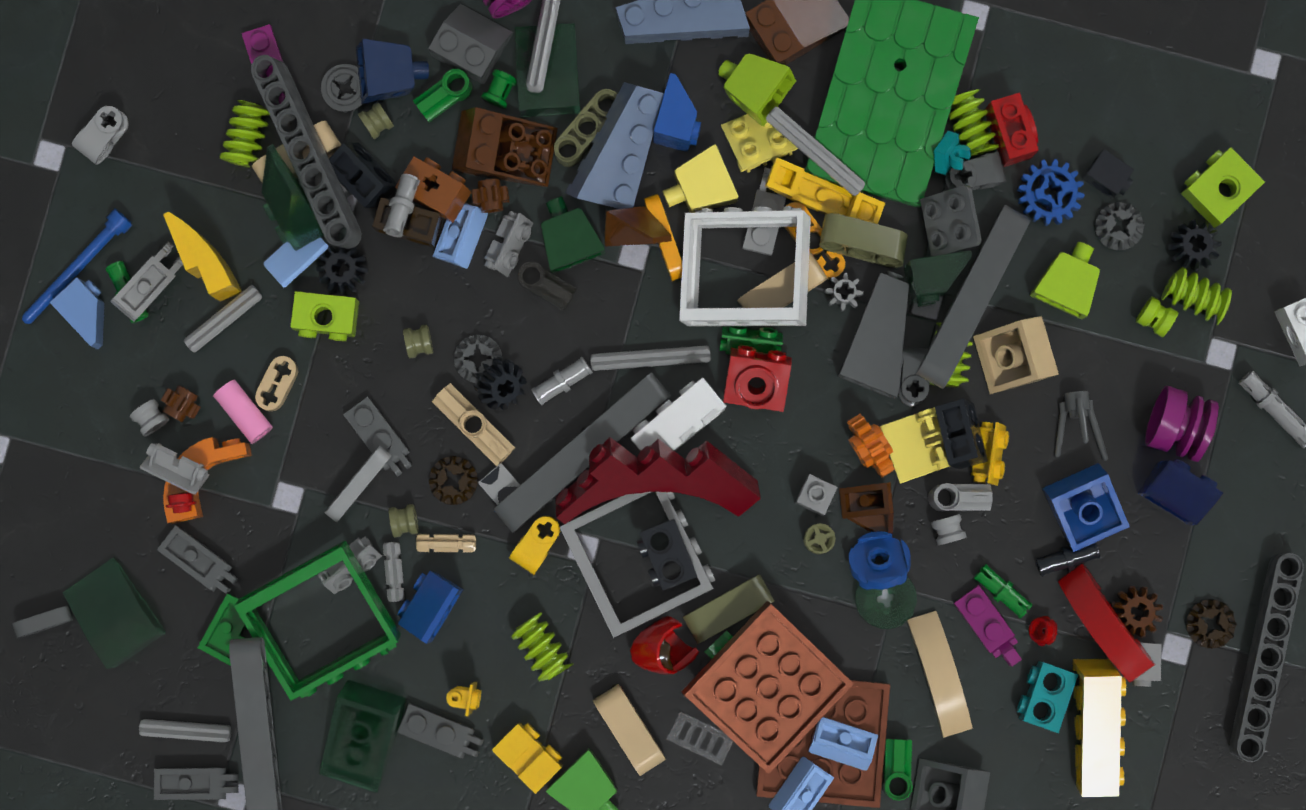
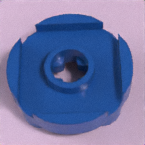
[849,531,911,590]

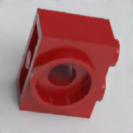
[985,92,1039,167]
[723,345,792,412]

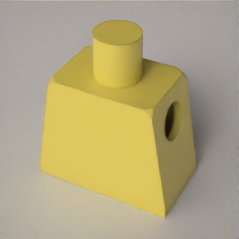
[662,144,739,213]

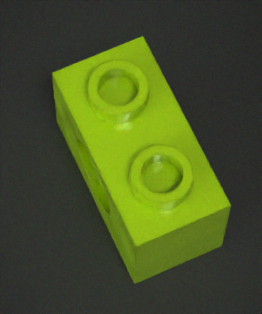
[291,291,359,341]

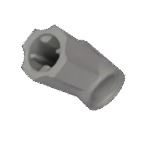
[928,483,993,512]

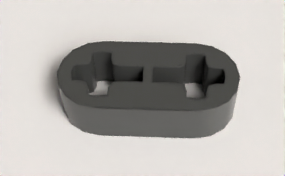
[12,606,73,638]

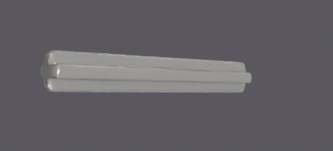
[526,0,560,93]
[766,107,865,196]
[590,345,711,371]

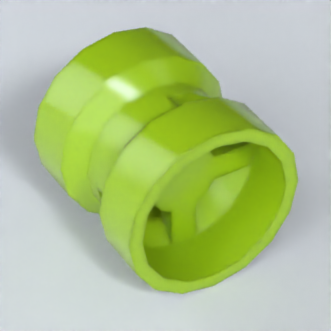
[1136,296,1179,338]

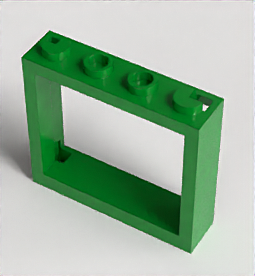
[234,540,401,701]

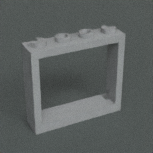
[560,492,715,638]

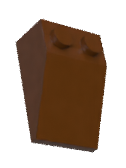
[745,0,849,65]

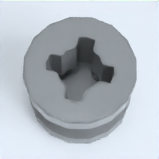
[129,399,169,437]
[931,514,967,546]

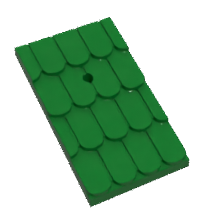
[805,0,979,208]

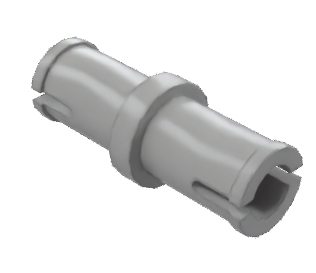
[383,174,420,237]
[531,357,593,405]

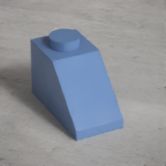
[50,278,104,349]

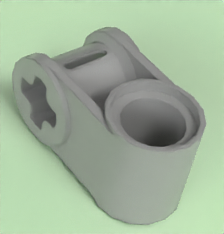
[72,106,129,165]

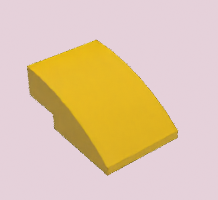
[163,212,242,302]

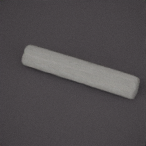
[184,285,262,352]
[139,719,231,742]

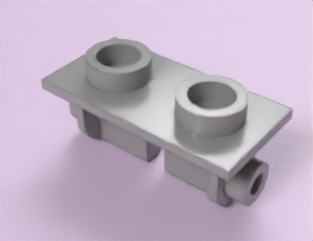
[484,211,533,277]
[140,443,210,495]
[317,536,382,594]

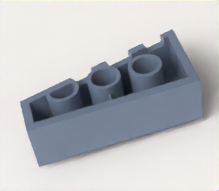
[616,0,750,44]
[565,82,664,209]

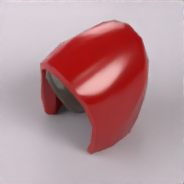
[630,616,699,675]

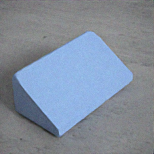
[433,203,488,269]
[263,224,329,287]
[808,717,878,771]
[769,756,834,810]

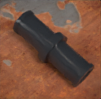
[1035,542,1101,577]

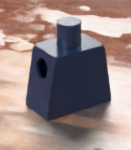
[356,39,429,104]

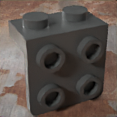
[920,185,981,259]

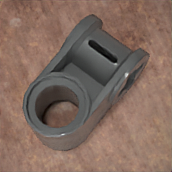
[945,152,1007,191]
[898,347,930,407]

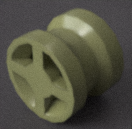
[358,101,394,140]
[403,324,434,359]
[389,504,419,538]
[803,523,836,554]

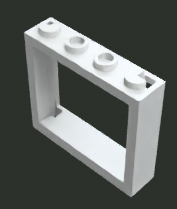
[679,206,811,326]

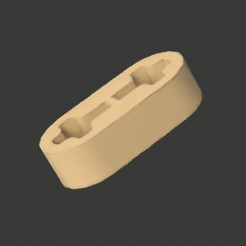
[255,356,298,411]

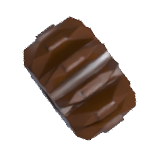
[1111,586,1163,638]

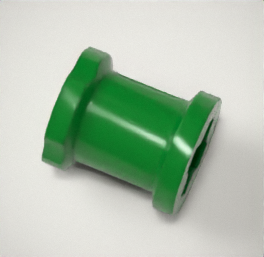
[481,69,518,109]

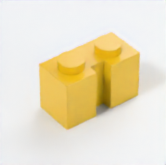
[492,722,563,794]

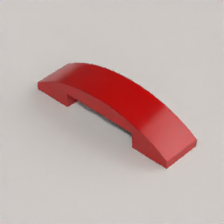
[1058,564,1156,683]

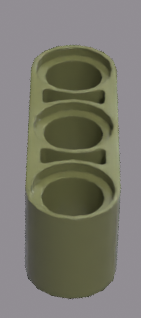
[554,89,617,167]
[819,213,908,268]
[682,574,775,644]

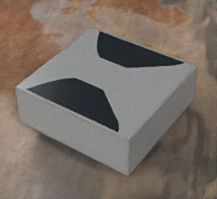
[478,463,520,505]

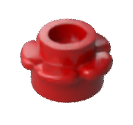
[166,492,197,513]
[1029,616,1058,646]

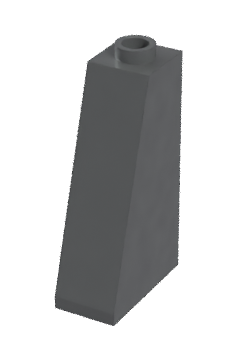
[837,271,909,399]

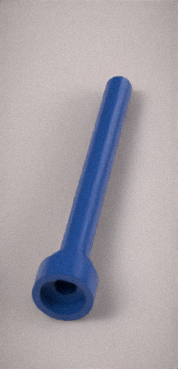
[22,208,133,324]

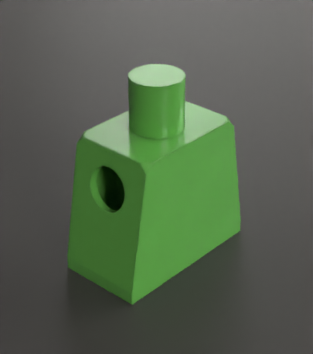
[546,748,619,810]

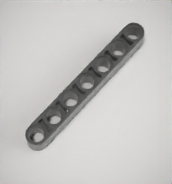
[251,55,362,249]
[916,204,1031,389]
[493,372,672,533]
[1229,553,1304,762]
[229,637,283,810]

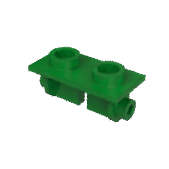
[720,326,783,355]

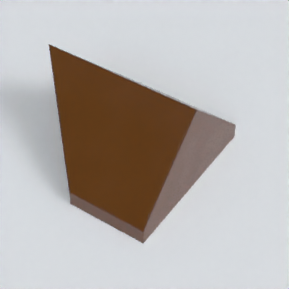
[605,206,672,246]
[839,482,894,537]

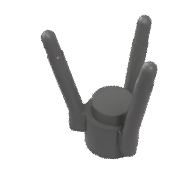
[1054,391,1108,461]

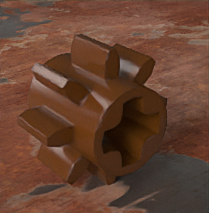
[472,179,509,213]
[160,385,201,422]

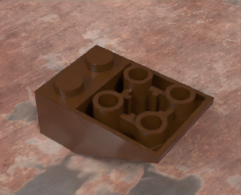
[452,107,558,187]

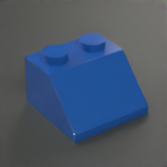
[653,73,701,152]
[1043,463,1130,552]
[397,571,464,644]

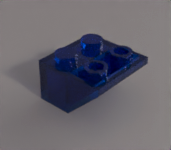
[1138,459,1223,526]

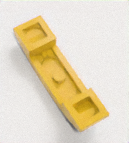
[765,158,885,224]

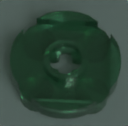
[855,577,917,629]

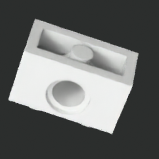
[1274,298,1306,367]

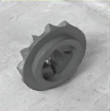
[321,64,362,113]
[1095,202,1145,251]
[454,334,503,383]

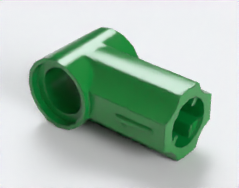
[413,69,473,123]
[882,739,913,801]

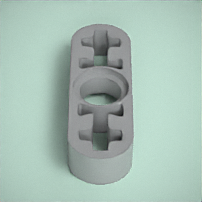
[324,445,391,522]

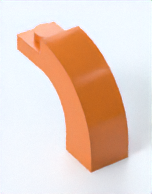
[163,437,252,524]

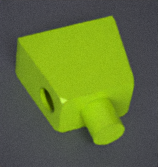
[719,53,796,127]
[1030,242,1100,319]

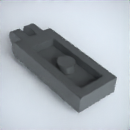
[343,396,412,477]
[157,525,239,594]
[397,703,484,759]
[154,767,239,800]

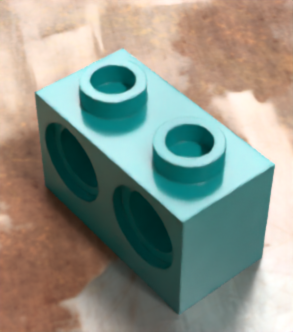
[1017,661,1078,733]

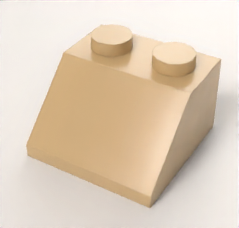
[973,316,1059,394]

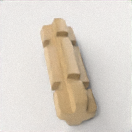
[416,534,476,552]

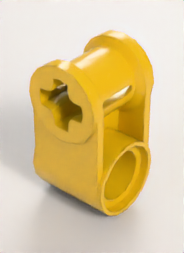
[509,516,560,575]

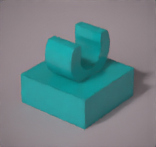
[934,131,971,175]

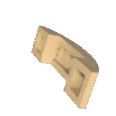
[906,611,973,738]

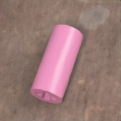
[213,379,273,444]

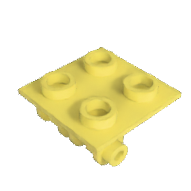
[721,114,798,173]
[879,407,950,484]

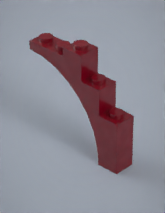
[555,437,761,524]

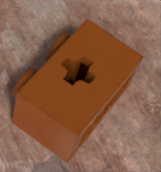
[395,157,472,223]

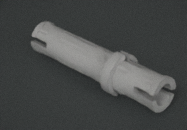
[1238,370,1306,449]

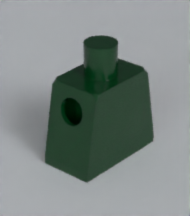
[541,197,606,274]

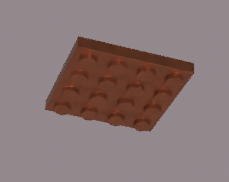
[681,601,854,774]
[756,680,890,808]

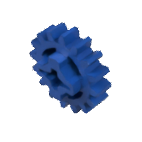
[1017,159,1085,226]

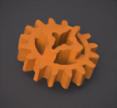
[847,414,895,478]

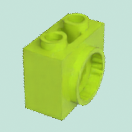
[1181,147,1265,228]

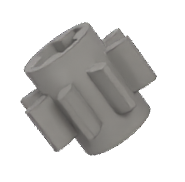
[824,273,863,312]

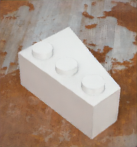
[631,378,726,451]

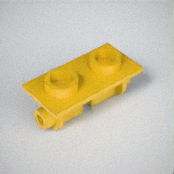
[971,422,1009,486]
[446,682,482,716]

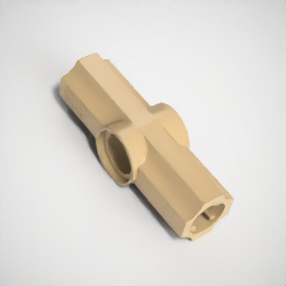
[432,383,515,466]

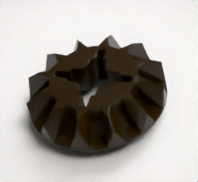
[429,456,478,505]
[1186,599,1237,649]

